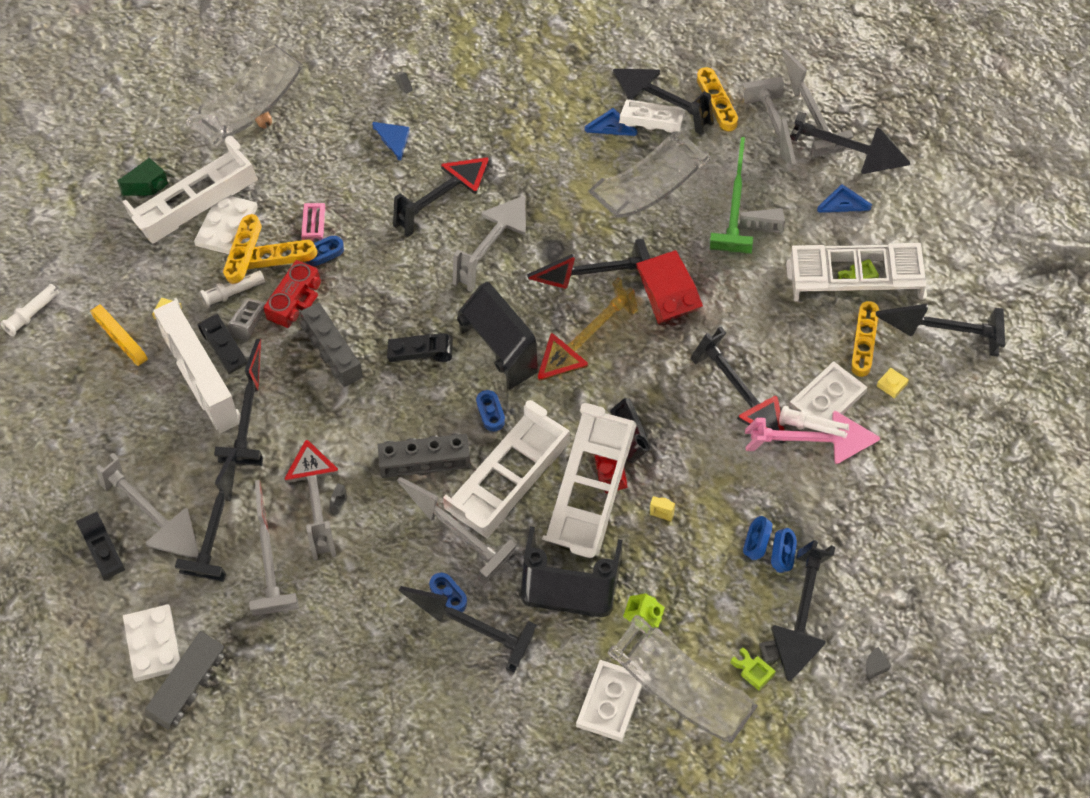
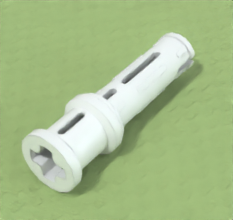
[199,270,265,309]
[0,284,59,336]
[779,406,849,438]

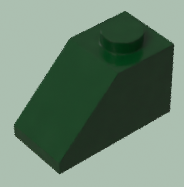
[117,158,168,196]

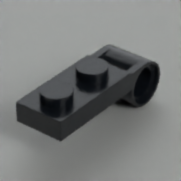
[197,313,248,374]
[387,333,453,362]
[610,398,650,464]
[76,511,125,580]

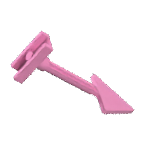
[745,411,880,464]

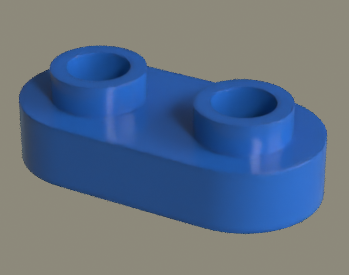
[306,236,344,266]
[476,390,505,432]
[743,516,773,560]
[771,528,797,573]
[429,573,467,612]

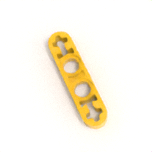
[697,67,738,131]
[223,214,262,284]
[236,240,317,270]
[851,301,879,377]
[90,304,148,366]

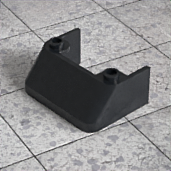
[457,281,538,390]
[520,526,623,617]

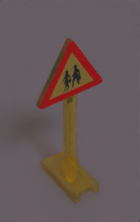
[537,277,638,381]

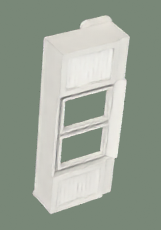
[122,136,258,244]
[786,243,927,301]
[153,298,241,433]
[443,400,570,539]
[542,403,636,558]

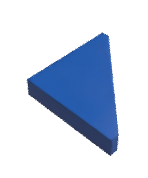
[585,108,637,136]
[372,122,410,160]
[817,184,872,213]

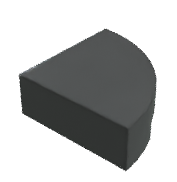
[393,72,413,94]
[329,483,347,515]
[759,640,780,666]
[866,647,891,679]

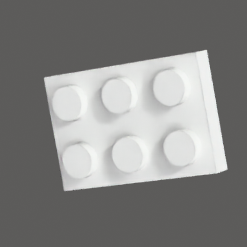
[619,99,686,133]
[194,196,258,254]
[789,361,867,421]
[123,604,180,682]
[576,660,645,742]

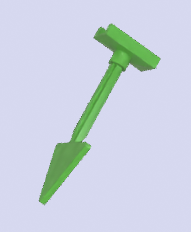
[710,137,753,254]

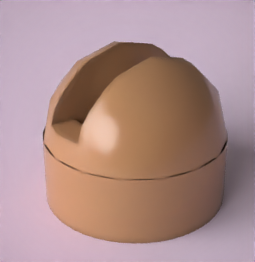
[254,111,272,129]

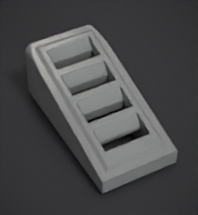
[739,208,785,233]
[228,298,266,341]

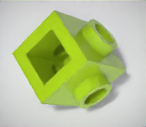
[623,593,665,631]

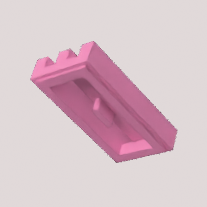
[301,203,325,241]

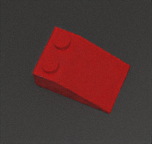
[636,250,703,324]

